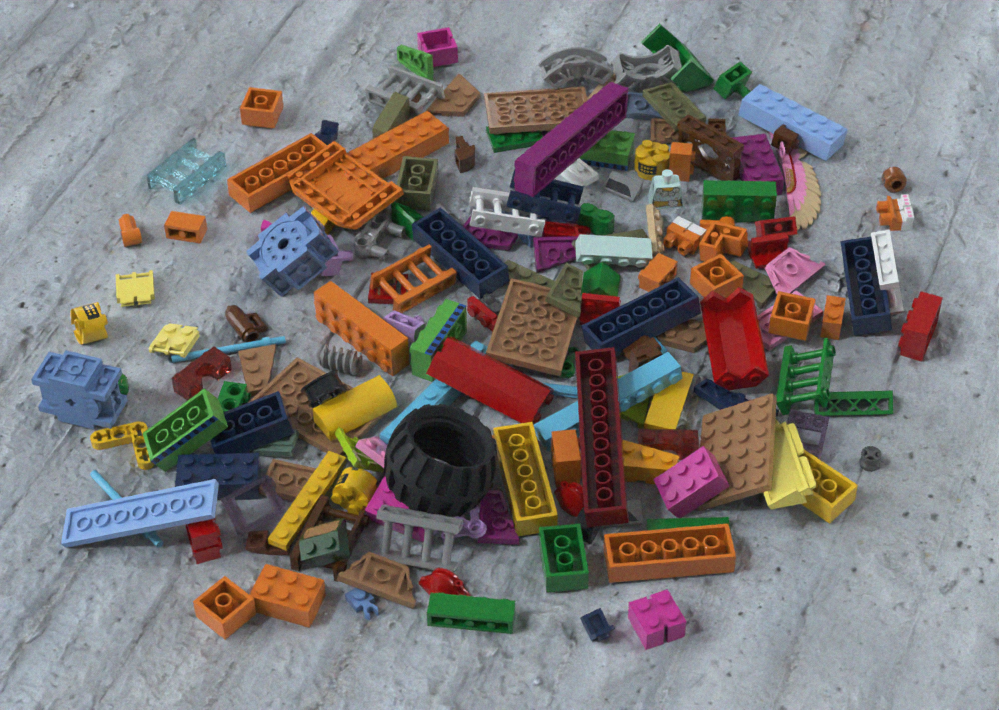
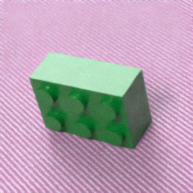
[539,523,589,593]

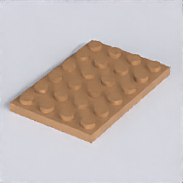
[484,86,588,134]
[486,278,582,376]
[248,357,388,456]
[696,393,777,511]

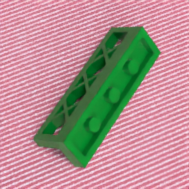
[814,390,894,416]

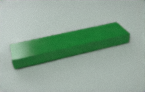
[646,517,731,532]

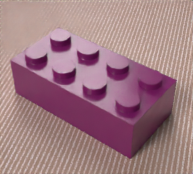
[732,133,784,196]

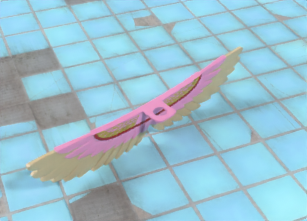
[768,131,821,231]

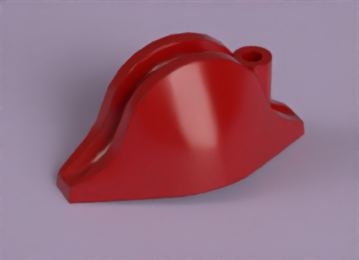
[554,481,584,517]
[418,568,471,596]

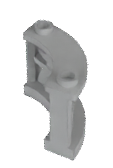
[611,45,682,92]
[538,47,614,89]

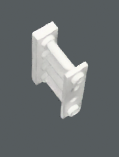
[469,187,545,237]
[871,230,904,315]

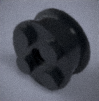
[300,370,347,409]

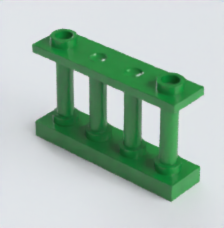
[776,338,836,415]

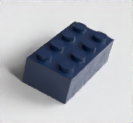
[210,391,295,454]
[175,453,261,500]

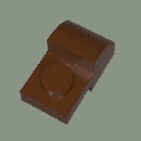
[454,136,475,173]

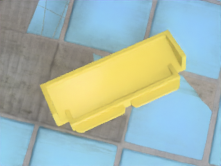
[764,419,816,509]

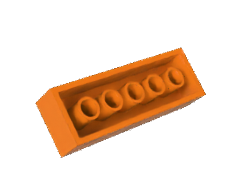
[347,111,449,179]
[227,133,327,213]
[314,281,410,376]
[603,524,736,583]

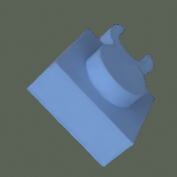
[345,588,378,620]

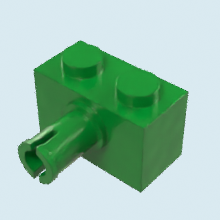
[713,62,752,99]

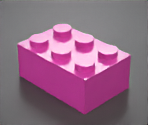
[654,446,729,518]
[365,476,425,542]

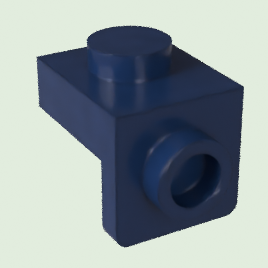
[315,120,339,145]
[580,608,615,642]

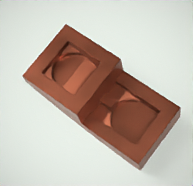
[245,530,292,556]

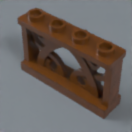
[677,114,744,181]

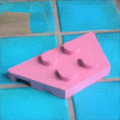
[765,247,826,294]

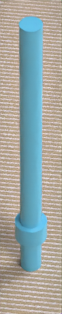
[171,336,286,363]
[90,470,164,548]

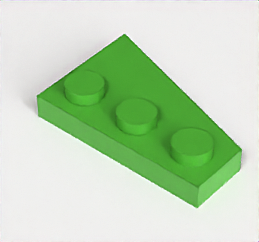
[397,45,434,81]

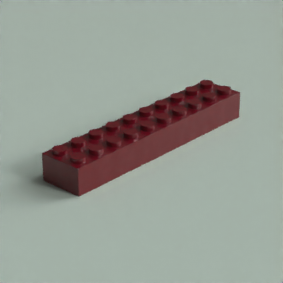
[575,347,629,527]

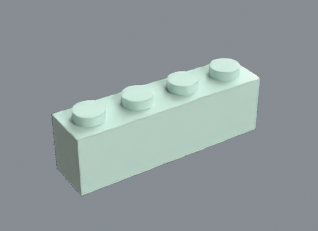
[575,234,653,268]

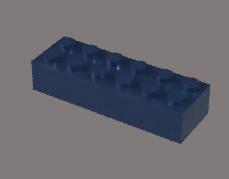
[412,207,509,299]
[840,236,892,335]
[581,277,701,356]

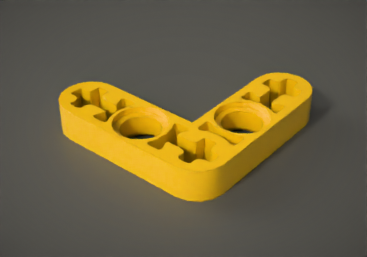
[90,421,155,470]

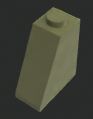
[372,92,410,139]

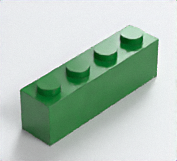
[427,593,516,634]

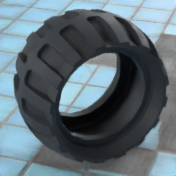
[384,404,497,517]

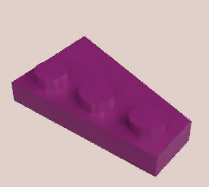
[463,214,518,251]
[533,236,579,273]
[478,490,519,545]

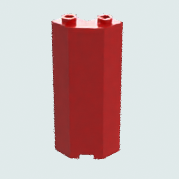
[700,287,769,390]
[426,337,554,425]

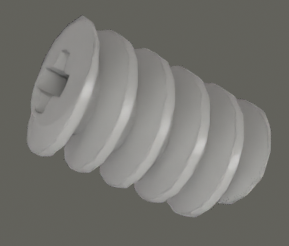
[319,344,363,376]

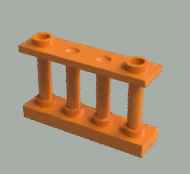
[370,244,457,313]

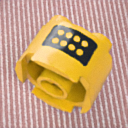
[634,140,670,181]
[70,302,108,344]
[331,467,379,515]

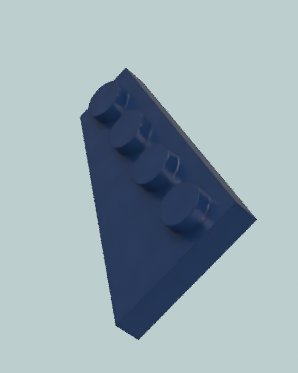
[693,378,779,416]

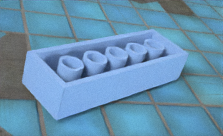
[738,84,848,161]

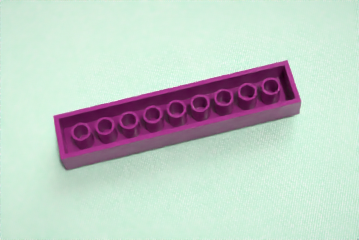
[514,82,628,197]

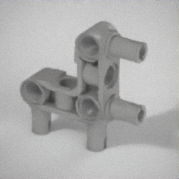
[354,203,406,260]

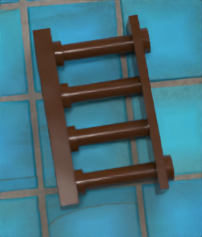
[290,495,370,582]

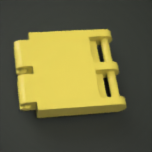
[116,270,155,307]
[149,323,200,358]

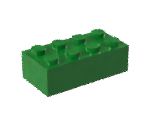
[701,180,777,222]

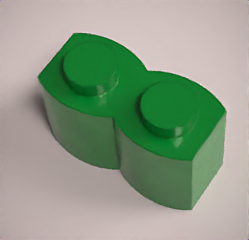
[577,203,615,236]

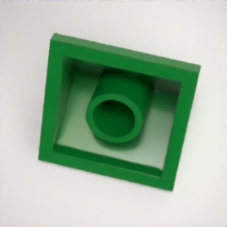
[391,202,423,242]
[581,261,621,297]

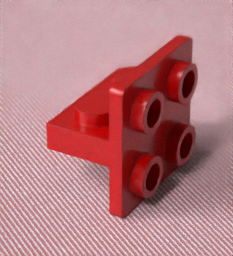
[747,233,789,269]
[579,293,621,325]

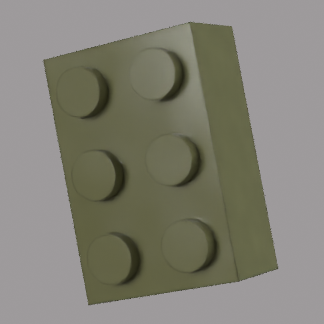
[395,156,439,210]

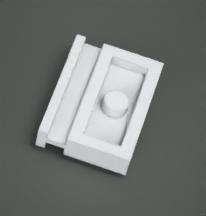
[560,158,599,187]

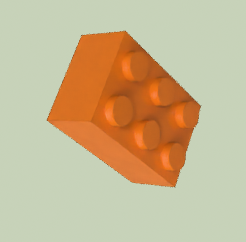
[249,564,326,628]

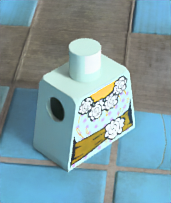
[648,169,684,209]

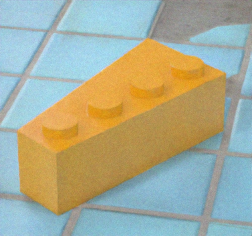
[623,440,680,484]

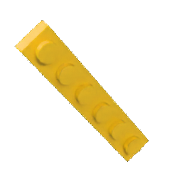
[268,451,347,551]

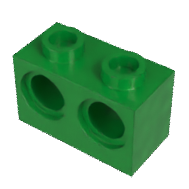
[218,381,251,412]

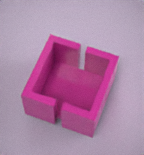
[417,27,458,68]
[628,589,686,650]

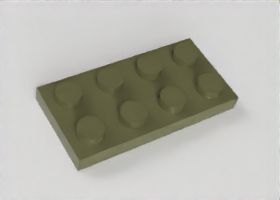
[642,82,706,131]

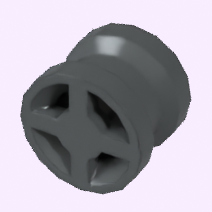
[859,446,881,472]

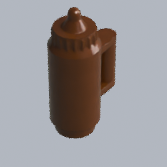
[225,305,268,342]

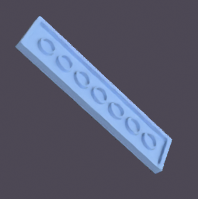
[61,479,219,548]

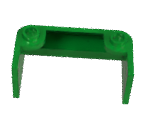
[641,23,715,92]

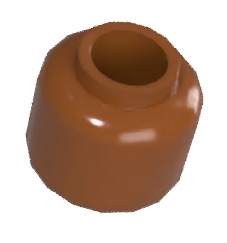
[881,166,907,193]

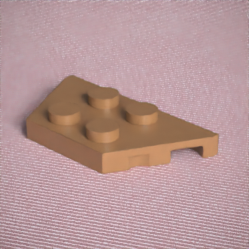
[426,74,480,117]
[656,319,707,353]
[337,552,416,609]

